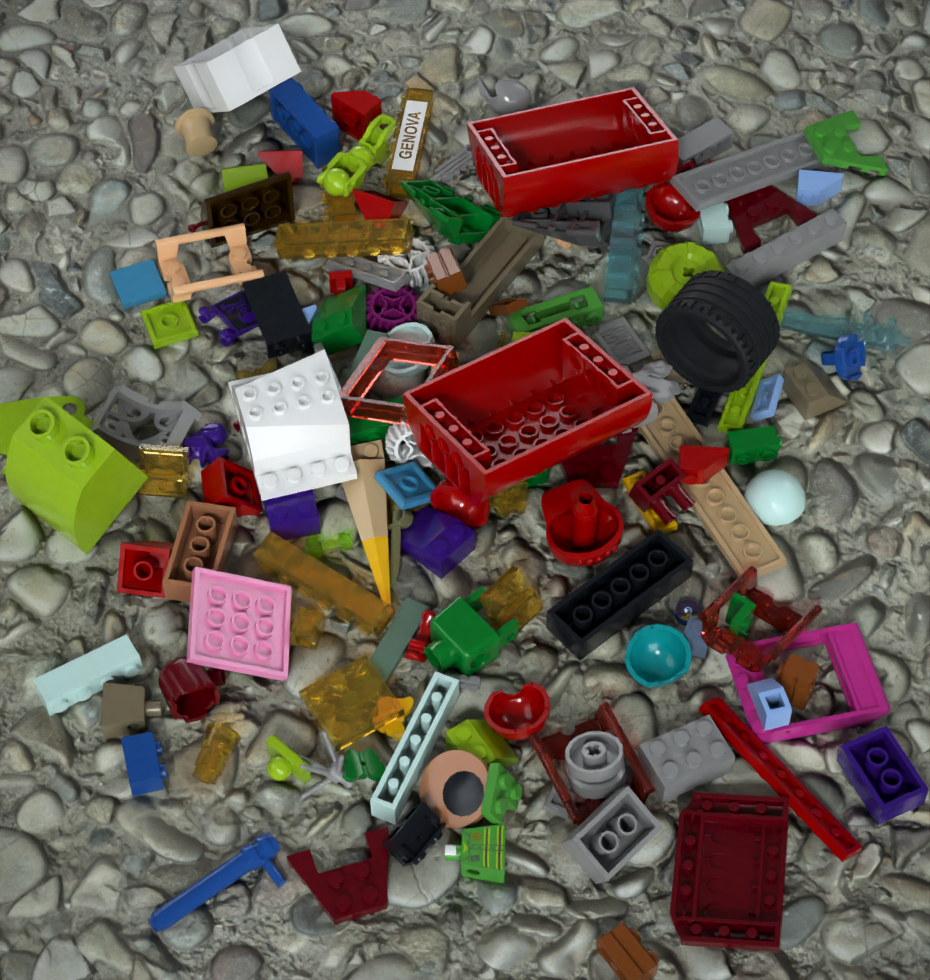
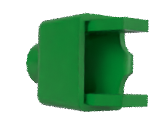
[424,587,519,677]

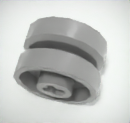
[565,731,626,799]

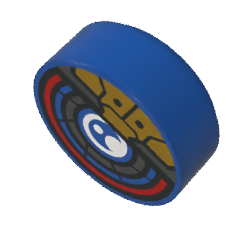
[675,600,701,626]

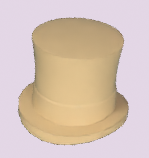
[174,107,218,157]

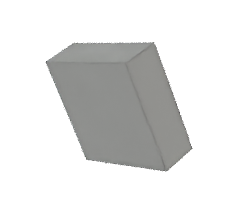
[543,784,578,820]

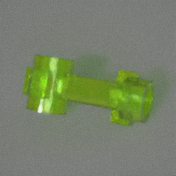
[304,532,353,560]

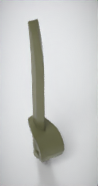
[388,503,414,591]

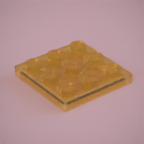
[298,655,405,752]

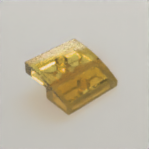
[139,444,189,499]
[479,566,543,632]

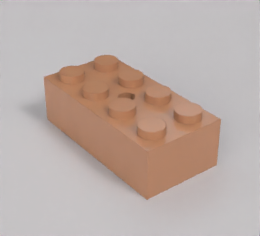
[162,500,238,602]

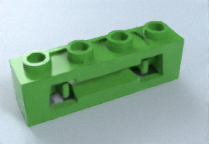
[507,286,603,337]

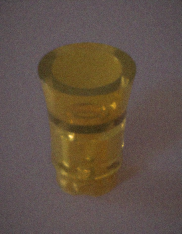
[192,723,241,785]

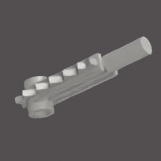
[428,143,474,184]

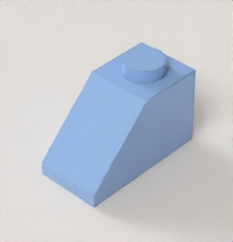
[796,169,844,206]

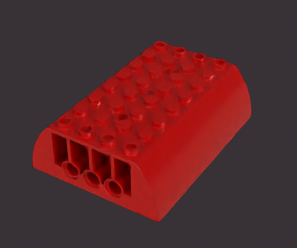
[467,87,679,217]
[402,318,653,505]

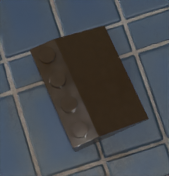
[200,171,295,248]

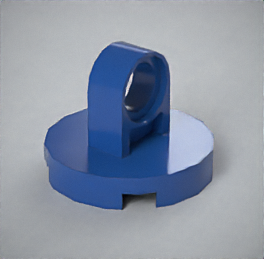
[821,334,866,381]

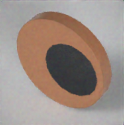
[419,750,489,829]

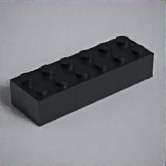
[546,529,693,660]

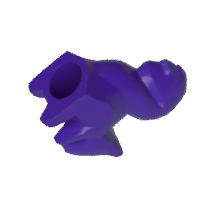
[183,422,230,468]

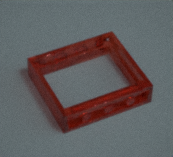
[339,336,459,426]

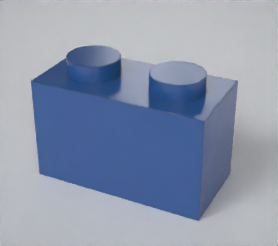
[121,731,167,796]

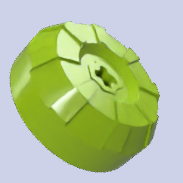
[646,242,725,311]

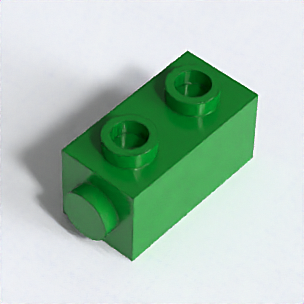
[725,425,782,465]

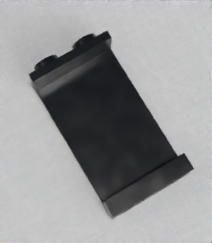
[242,271,313,359]

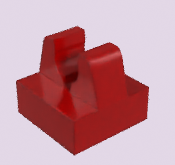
[329,270,353,295]

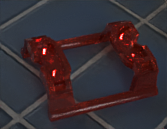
[699,566,822,672]
[528,702,655,826]

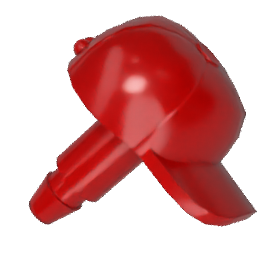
[541,479,624,567]

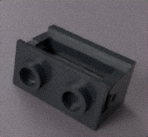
[381,802,446,867]

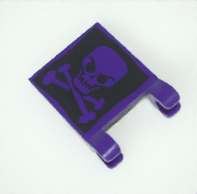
[199,291,258,346]

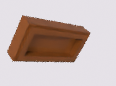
[488,297,528,316]

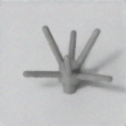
[299,730,355,799]

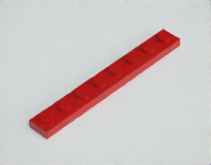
[698,696,863,862]

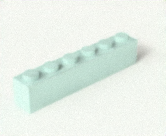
[370,671,459,825]

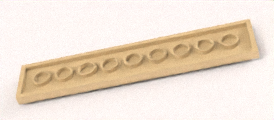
[638,397,787,584]

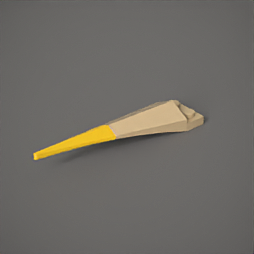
[341,439,392,619]

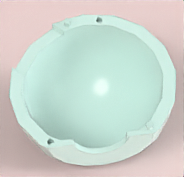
[380,322,435,378]
[743,469,806,526]

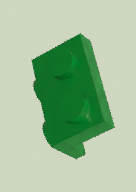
[724,592,756,652]

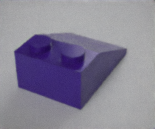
[388,505,475,579]

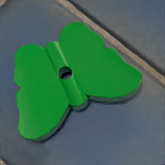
[343,749,386,782]

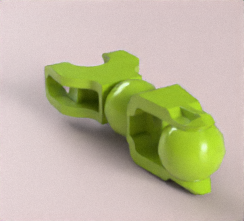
[317,114,396,197]

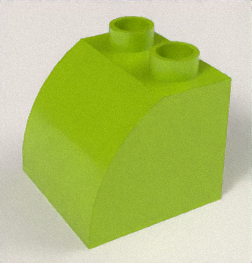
[6,396,149,555]

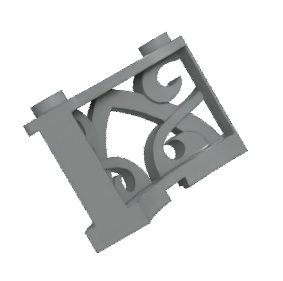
[90,384,202,463]

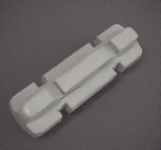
[430,671,481,691]

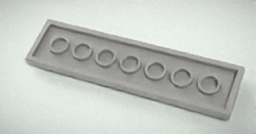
[670,130,825,212]

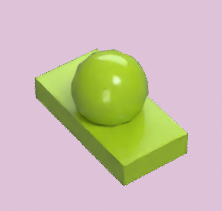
[266,735,311,785]

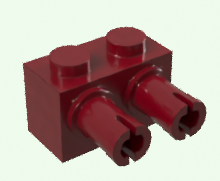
[628,457,696,526]

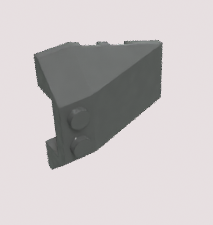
[511,193,615,248]

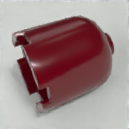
[158,656,220,723]

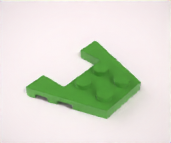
[803,111,889,176]

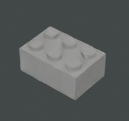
[638,715,735,802]
[561,786,663,884]

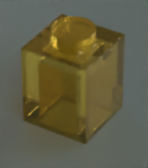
[290,607,325,651]

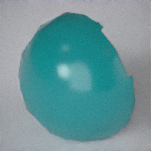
[624,624,692,689]

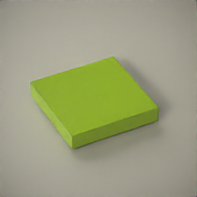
[140,301,199,350]

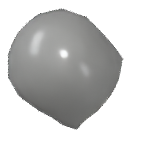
[478,78,531,116]

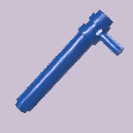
[148,832,287,933]

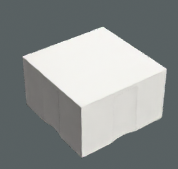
[174,24,301,113]

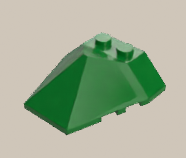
[400,180,501,245]

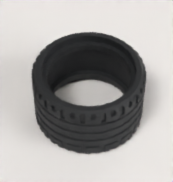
[655,270,780,393]

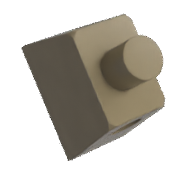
[101,683,162,739]

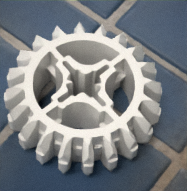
[377,234,436,290]
[385,415,434,471]

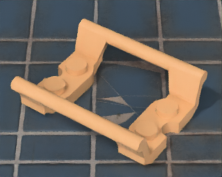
[155,223,264,303]

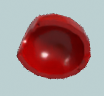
[645,184,701,233]
[430,478,490,527]
[484,682,550,741]

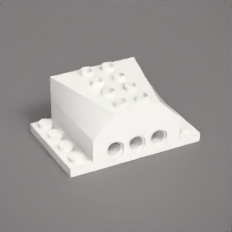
[228,349,358,501]

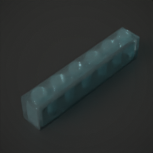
[603,188,646,304]

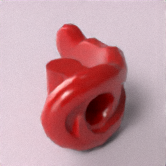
[404,610,435,663]

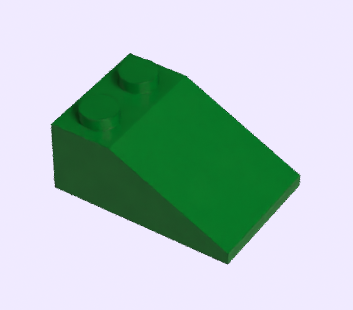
[312,284,366,355]

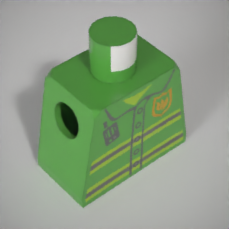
[445,824,506,883]

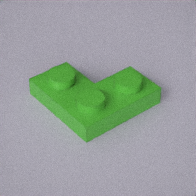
[481,763,522,824]

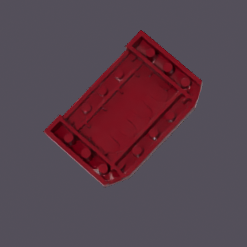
[670,792,790,952]

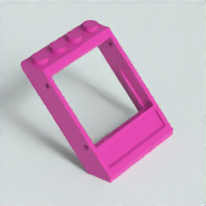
[725,622,891,744]

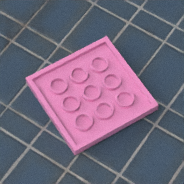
[186,566,292,681]

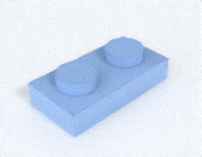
[750,374,784,422]

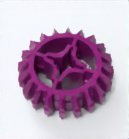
[366,286,420,333]

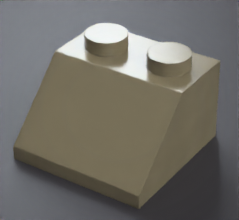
[782,361,846,420]

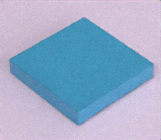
[109,259,167,310]
[374,461,436,510]

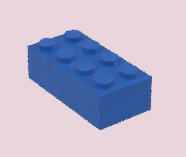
[269,77,341,169]

